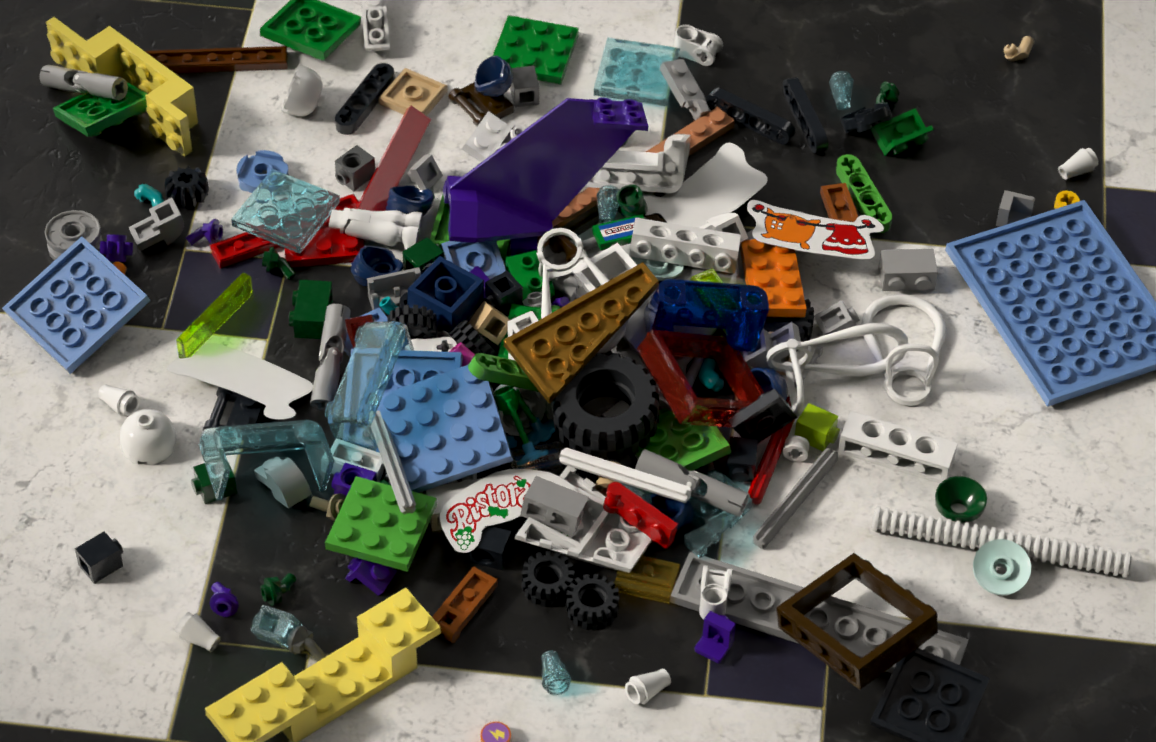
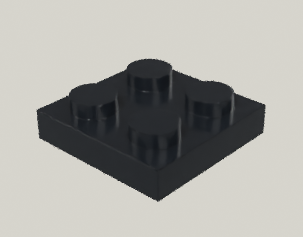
[728,389,798,444]

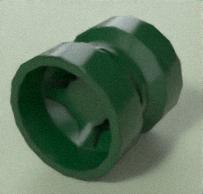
[617,184,648,218]

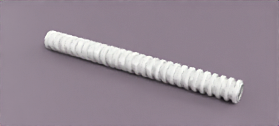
[871,506,1132,578]

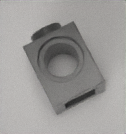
[335,145,376,192]

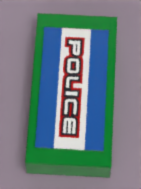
[592,214,644,250]

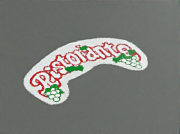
[440,469,582,553]

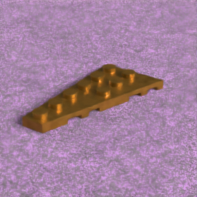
[503,262,659,404]

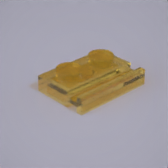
[614,556,680,604]

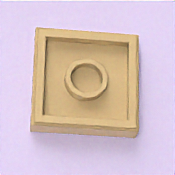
[378,68,448,116]

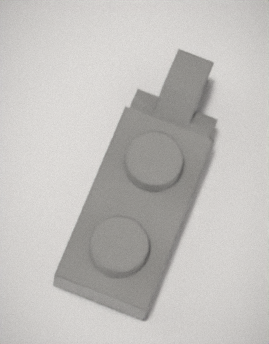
[660,59,710,120]

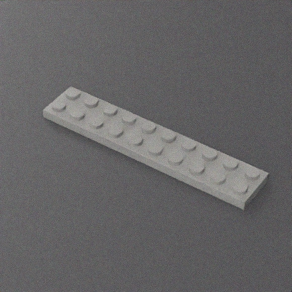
[670,552,968,673]

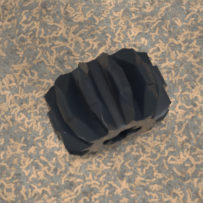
[164,165,209,209]

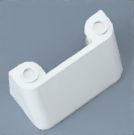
[585,134,691,193]

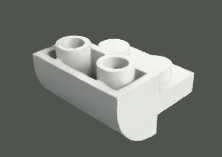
[462,111,525,162]

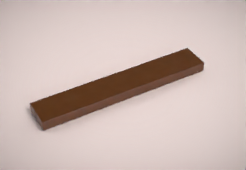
[145,46,287,73]

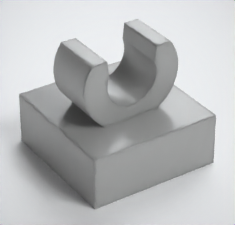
[407,154,443,190]

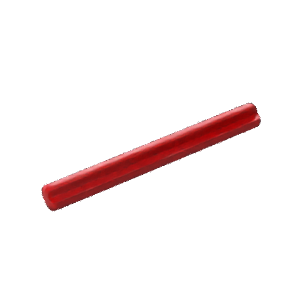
[748,396,795,505]

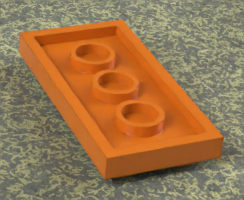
[740,239,806,317]

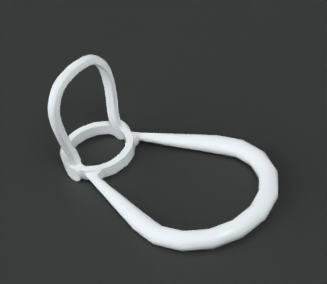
[536,228,629,357]
[861,294,946,406]
[766,323,909,416]

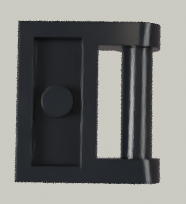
[203,387,265,444]

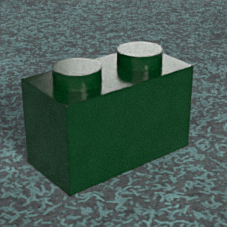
[289,280,333,339]

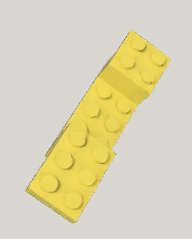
[46,17,198,157]
[205,588,441,742]

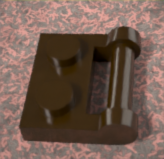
[448,82,514,126]

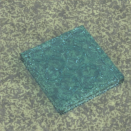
[594,37,680,106]
[231,169,340,253]

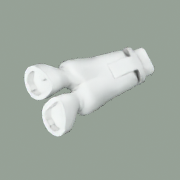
[329,208,422,250]

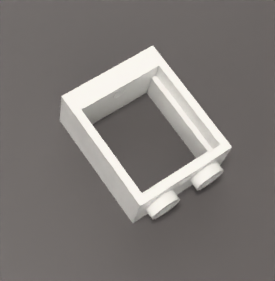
[571,243,637,293]

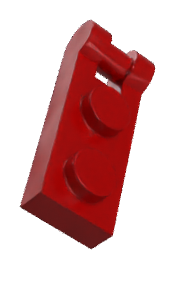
[603,482,678,548]

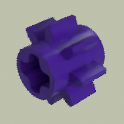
[100,235,133,262]

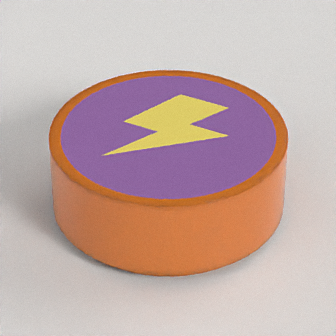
[480,721,511,742]

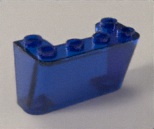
[644,279,769,352]

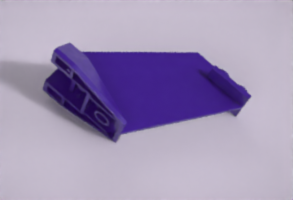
[443,97,649,243]

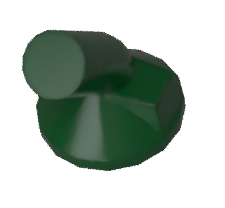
[876,81,900,104]
[262,247,296,280]
[260,573,296,606]

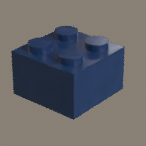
[407,256,484,333]

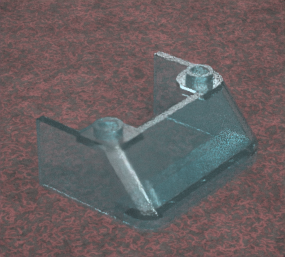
[325,321,414,451]
[199,420,335,500]

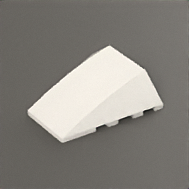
[515,466,652,573]

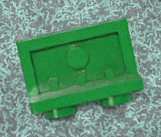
[871,108,934,156]

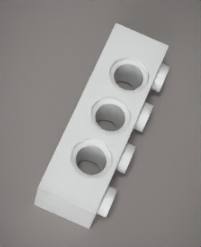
[629,218,741,274]
[838,411,958,483]

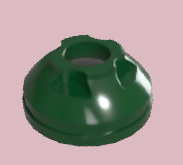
[935,476,987,523]

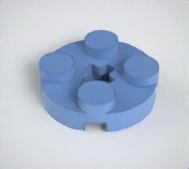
[236,150,289,197]

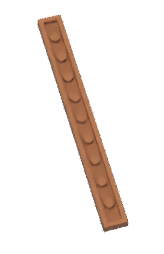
[537,107,735,248]

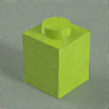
[794,403,840,451]

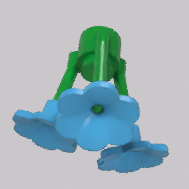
[493,386,555,466]

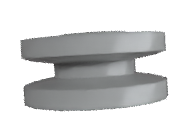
[44,210,103,261]

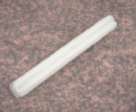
[559,448,692,503]

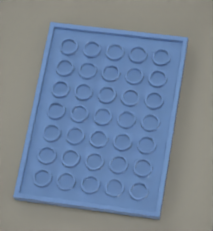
[945,200,1156,407]

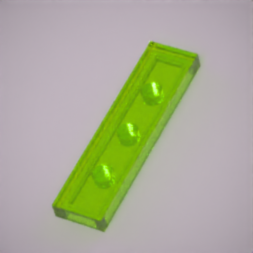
[176,272,253,359]

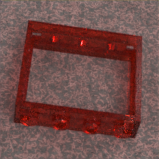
[637,330,764,427]

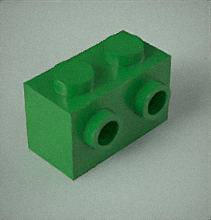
[505,251,555,301]

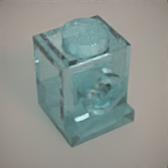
[251,605,303,651]

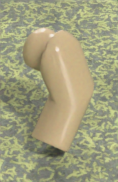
[1004,36,1034,61]

